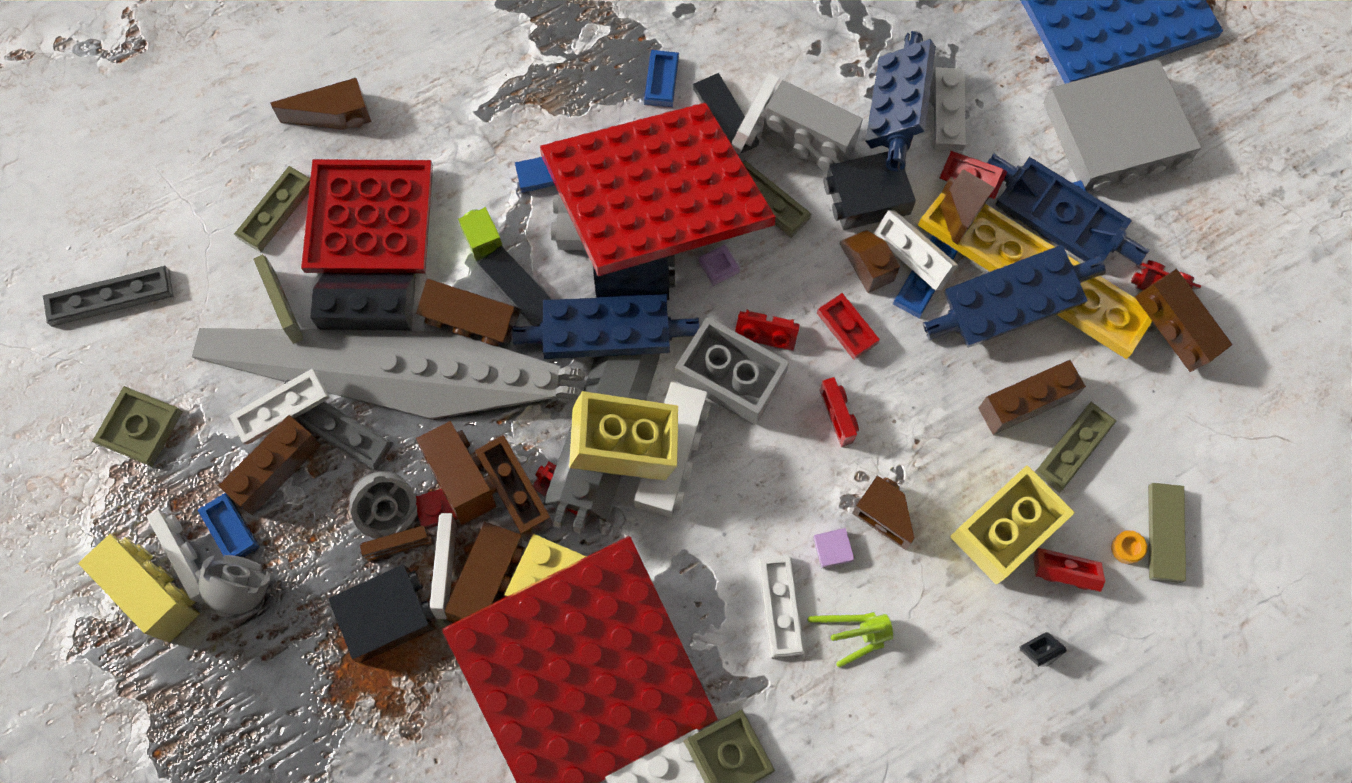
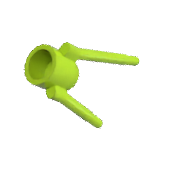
[807,612,894,667]

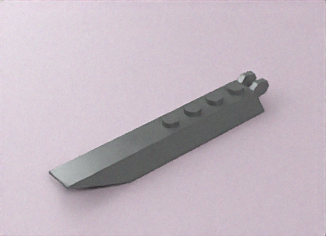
[543,354,660,534]

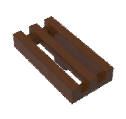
[360,526,432,562]

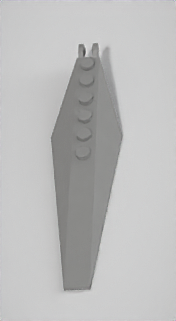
[192,328,585,420]

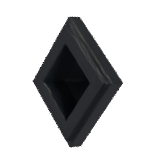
[1019,632,1067,667]

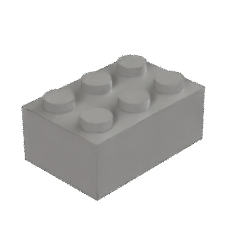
[762,80,863,172]
[675,317,789,425]

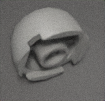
[349,471,417,539]
[198,555,270,617]

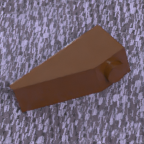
[270,78,372,130]

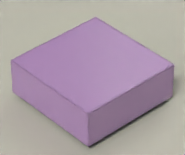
[699,245,740,286]
[813,528,854,569]

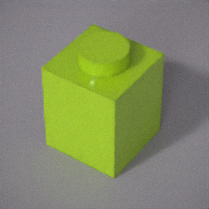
[458,207,503,261]

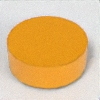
[1111,530,1147,564]

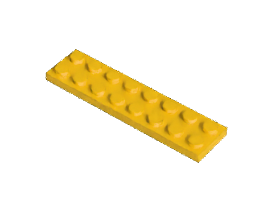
[918,193,1152,360]

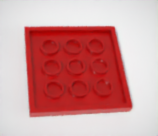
[301,159,433,274]

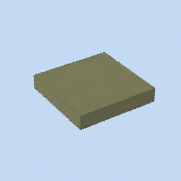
[92,386,183,467]
[683,709,775,783]

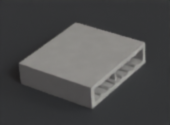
[1043,59,1201,191]

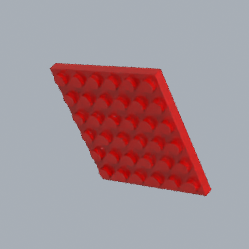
[540,103,776,276]
[442,536,718,783]

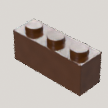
[1134,268,1233,372]
[416,278,521,347]
[978,360,1086,435]
[218,415,321,515]
[416,421,497,525]
[475,435,553,542]
[444,521,526,623]

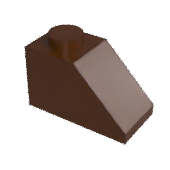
[940,169,995,245]
[839,230,900,293]
[852,475,915,550]

